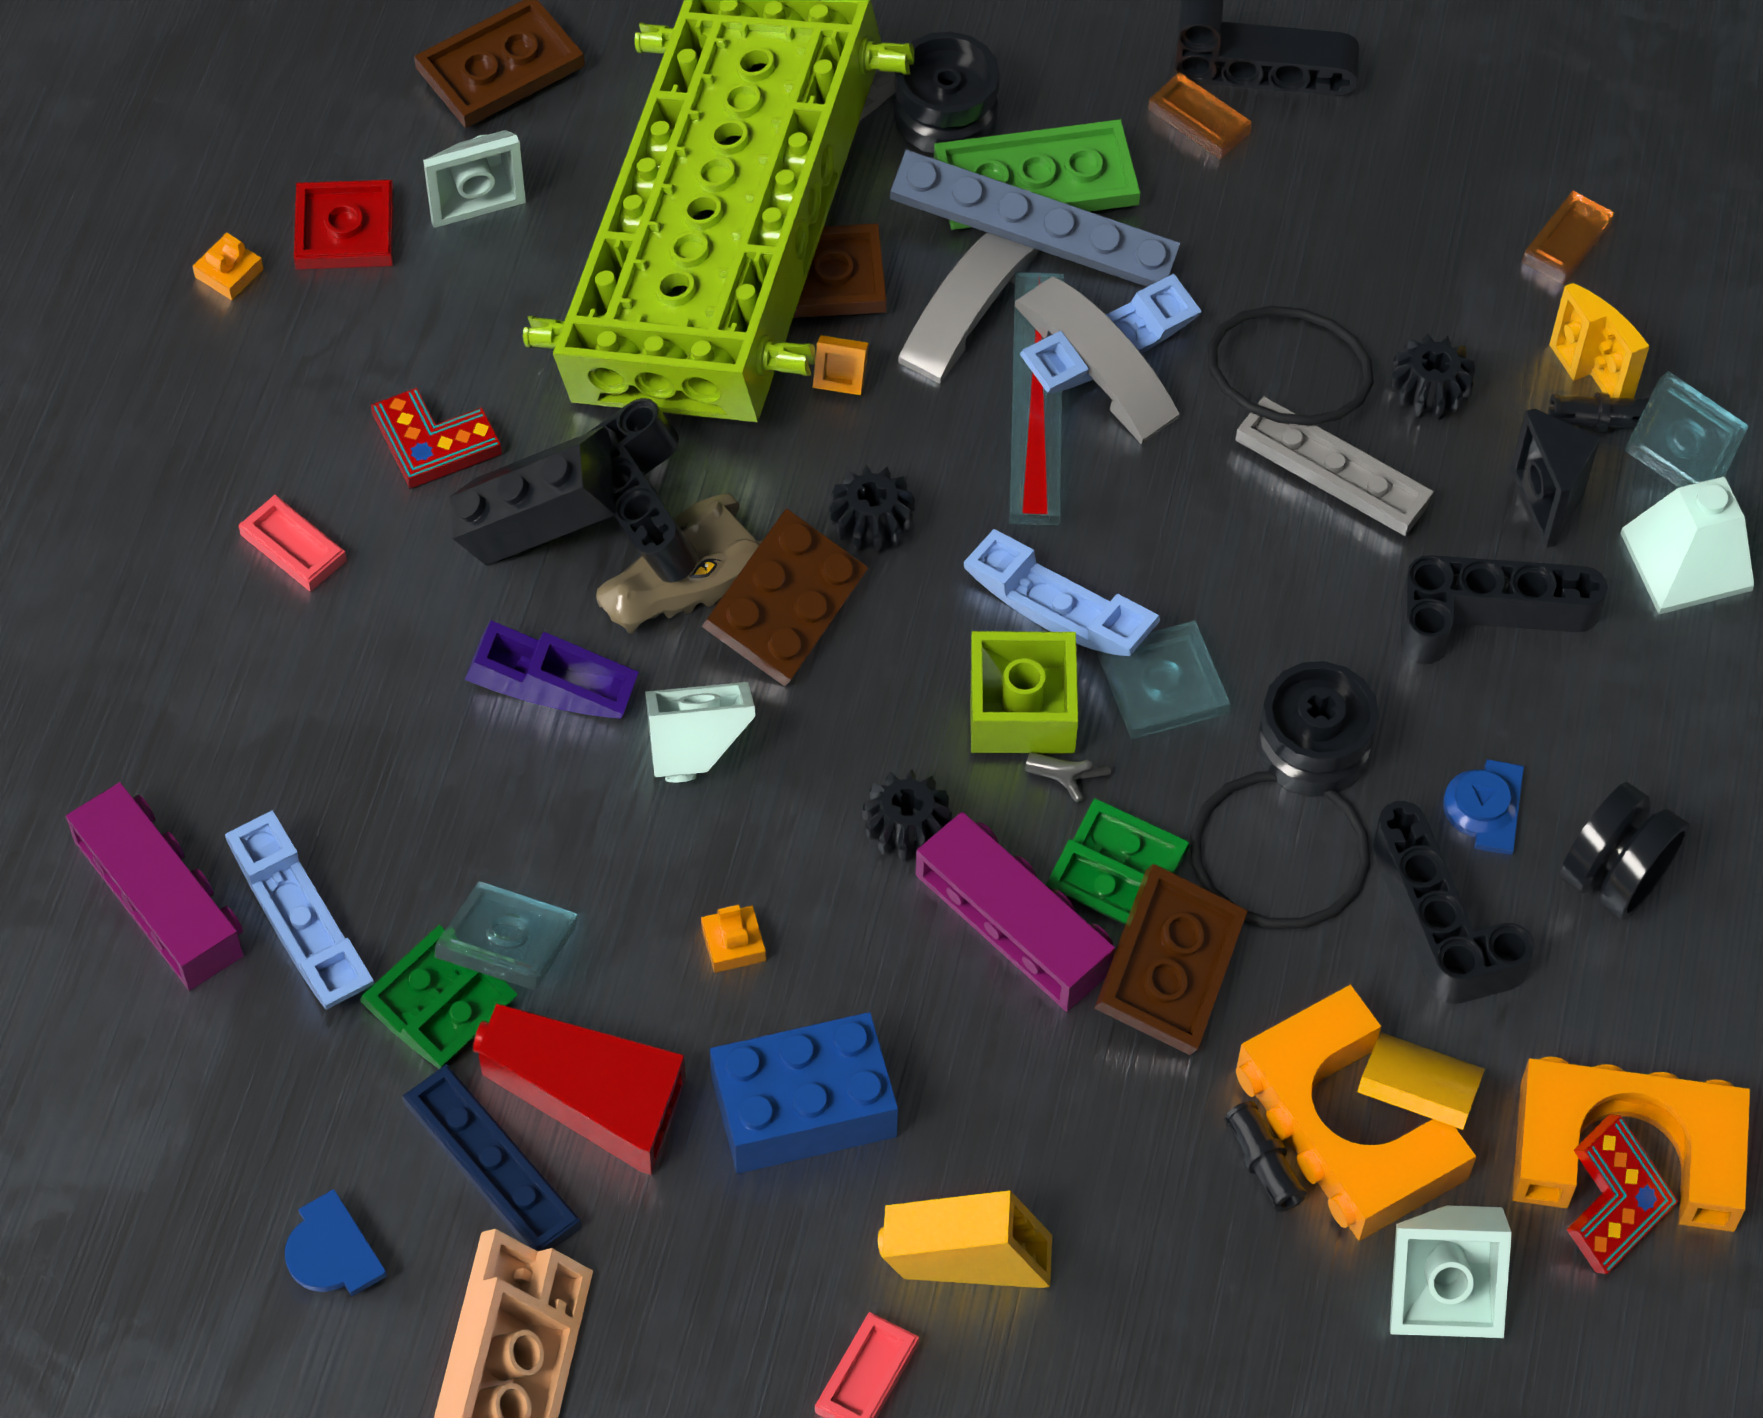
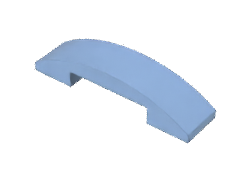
[1020,274,1202,393]
[964,529,1160,656]
[225,810,374,1010]

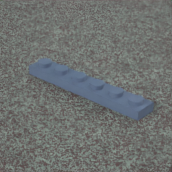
[889,150,1180,287]

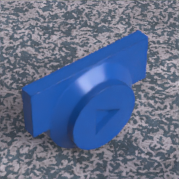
[1443,759,1524,855]
[284,1189,387,1297]

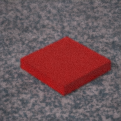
[294,180,394,269]

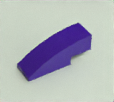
[465,620,639,719]

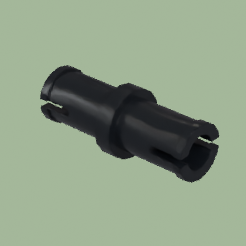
[1548,392,1654,432]
[1224,1101,1307,1212]

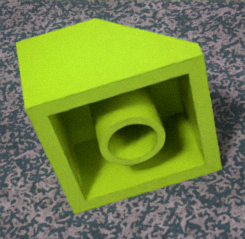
[970,631,1078,753]

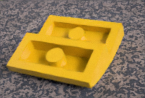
[1549,283,1650,399]
[1357,1032,1485,1130]

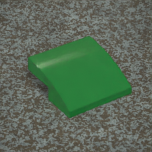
[1046,798,1190,925]
[360,924,518,1069]

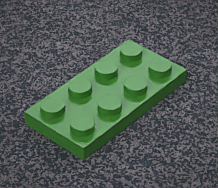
[934,119,1140,230]

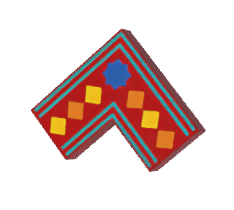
[371,388,502,489]
[1566,1114,1678,1274]

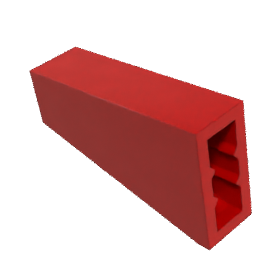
[473,1004,686,1175]

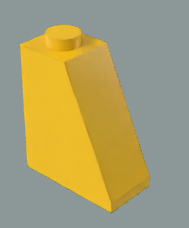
[878,1190,1052,1288]

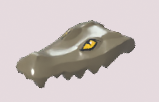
[596,493,763,634]

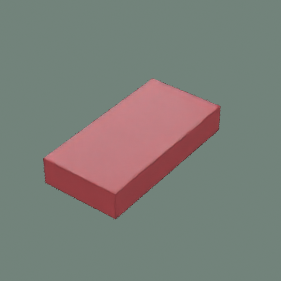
[238,495,347,592]
[815,1312,919,1418]

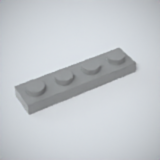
[1235,396,1434,537]

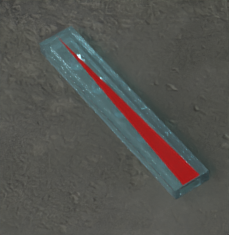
[1009,272,1064,526]

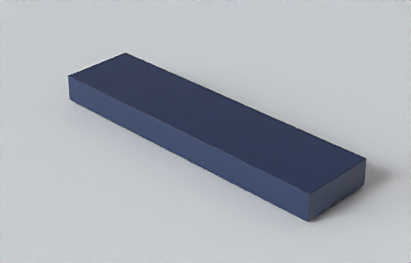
[402,1064,582,1251]

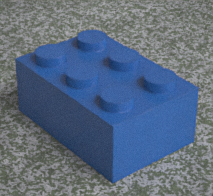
[709,1012,898,1174]

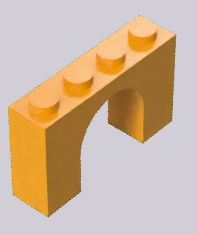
[1236,984,1476,1241]
[1512,1057,1750,1232]

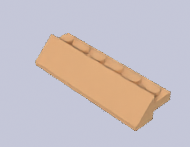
[434,1229,593,1418]

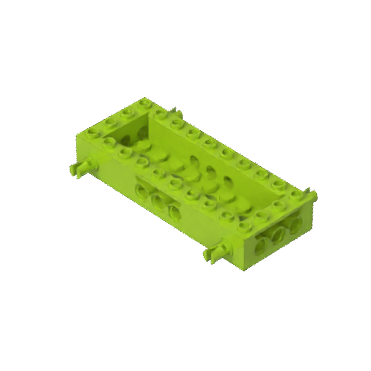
[523,0,914,422]

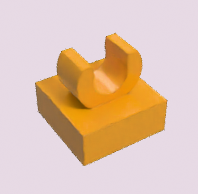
[193,232,264,300]
[812,335,869,395]
[701,904,766,973]

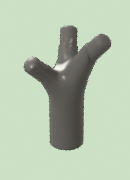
[1025,752,1111,803]

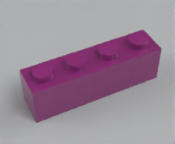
[65,782,244,991]
[916,811,1115,1012]

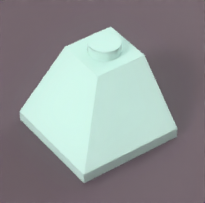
[423,130,526,228]
[1620,476,1754,615]
[645,682,755,783]
[1389,1205,1512,1338]

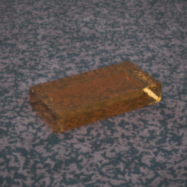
[1148,72,1252,159]
[1522,191,1614,285]

